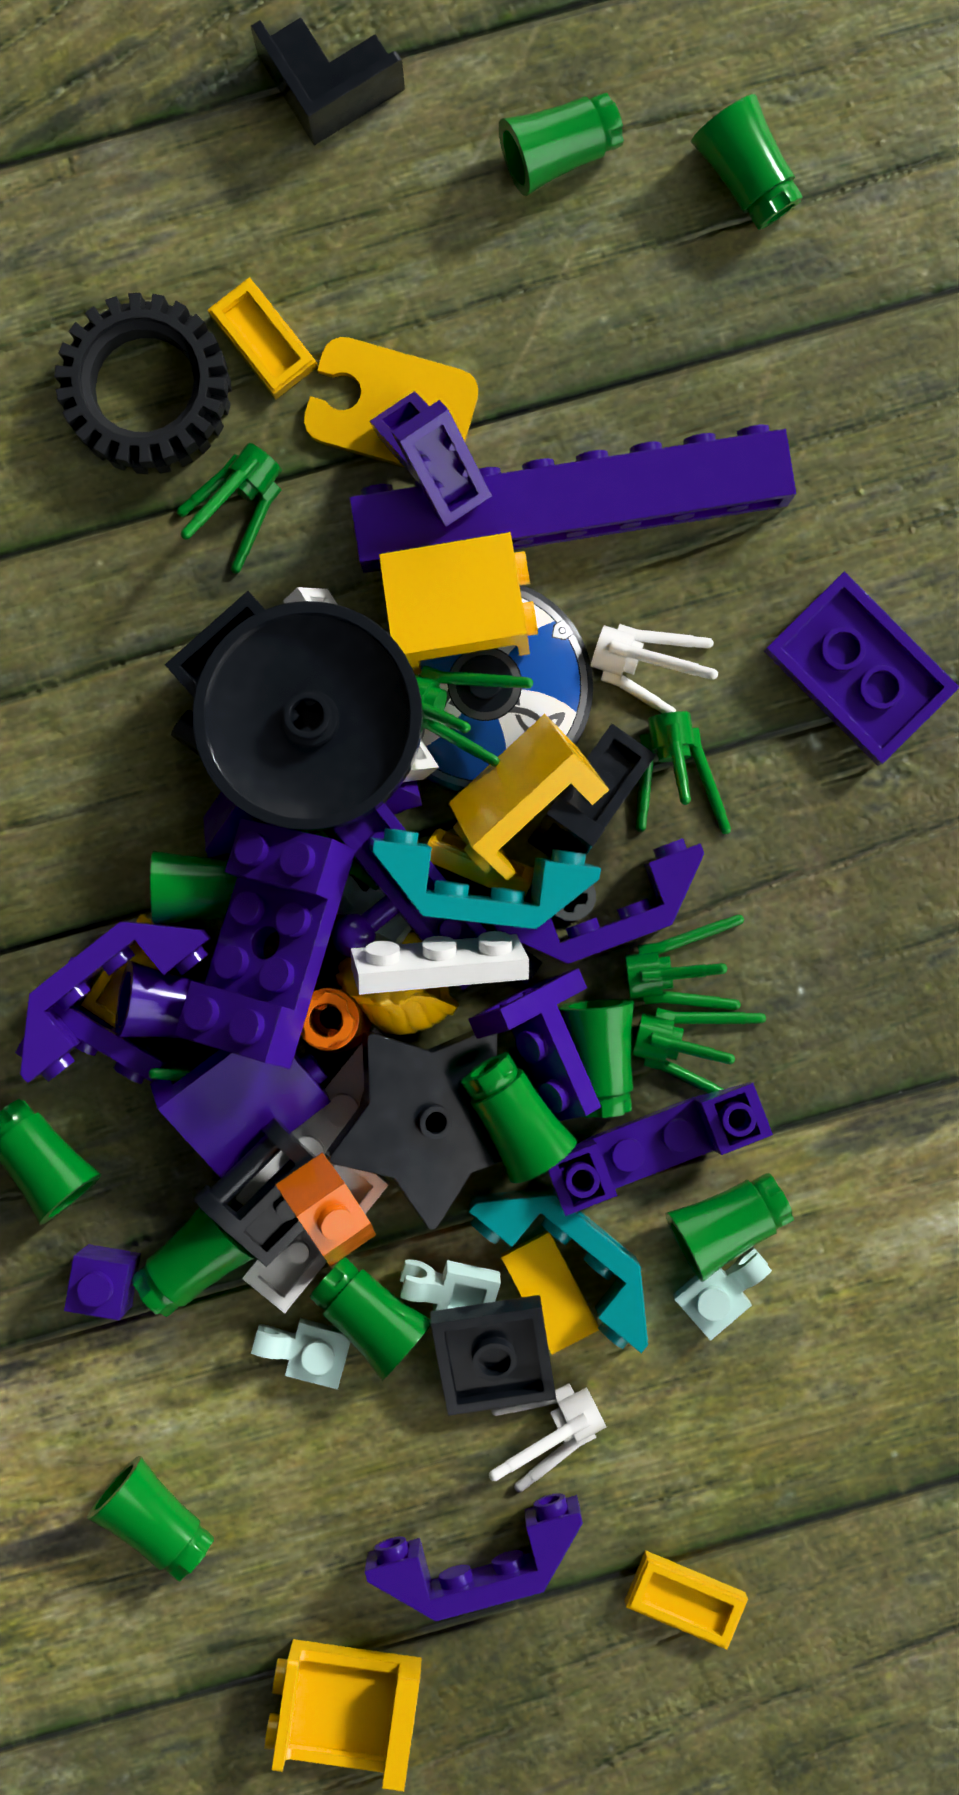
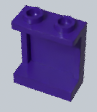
[150,1049,331,1178]

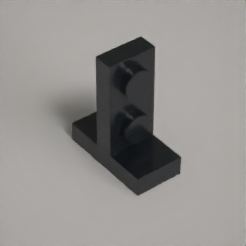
[527,724,656,858]

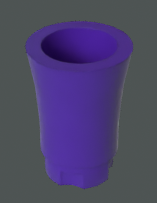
[115,960,205,1039]

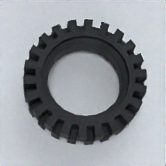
[55,293,232,474]

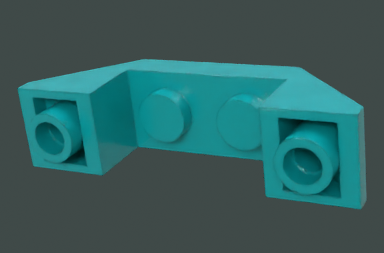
[368,829,601,929]
[469,1188,648,1353]

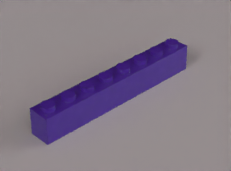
[350,424,796,573]

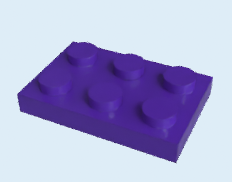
[764,571,959,766]

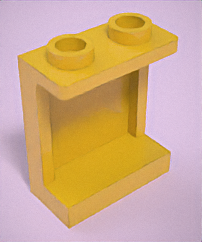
[379,532,538,675]
[449,713,609,881]
[264,1639,422,1792]

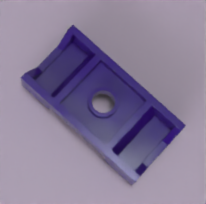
[174,818,356,1069]

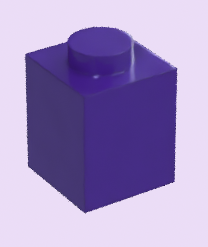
[64,1244,141,1320]

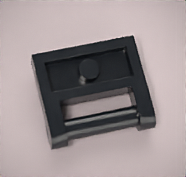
[194,1117,316,1267]

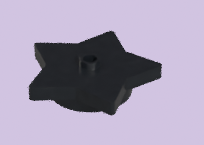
[325,1030,502,1229]

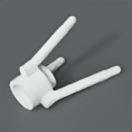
[591,624,718,713]
[489,1383,606,1492]

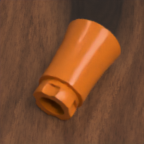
[301,977,372,1053]

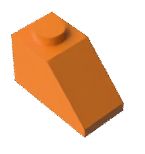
[276,1152,376,1267]

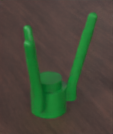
[177,443,282,574]
[415,665,533,766]
[635,711,731,834]
[625,914,744,1010]
[632,1008,766,1093]

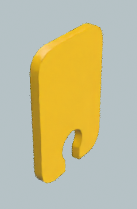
[304,337,478,467]

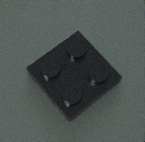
[430,1295,556,1416]

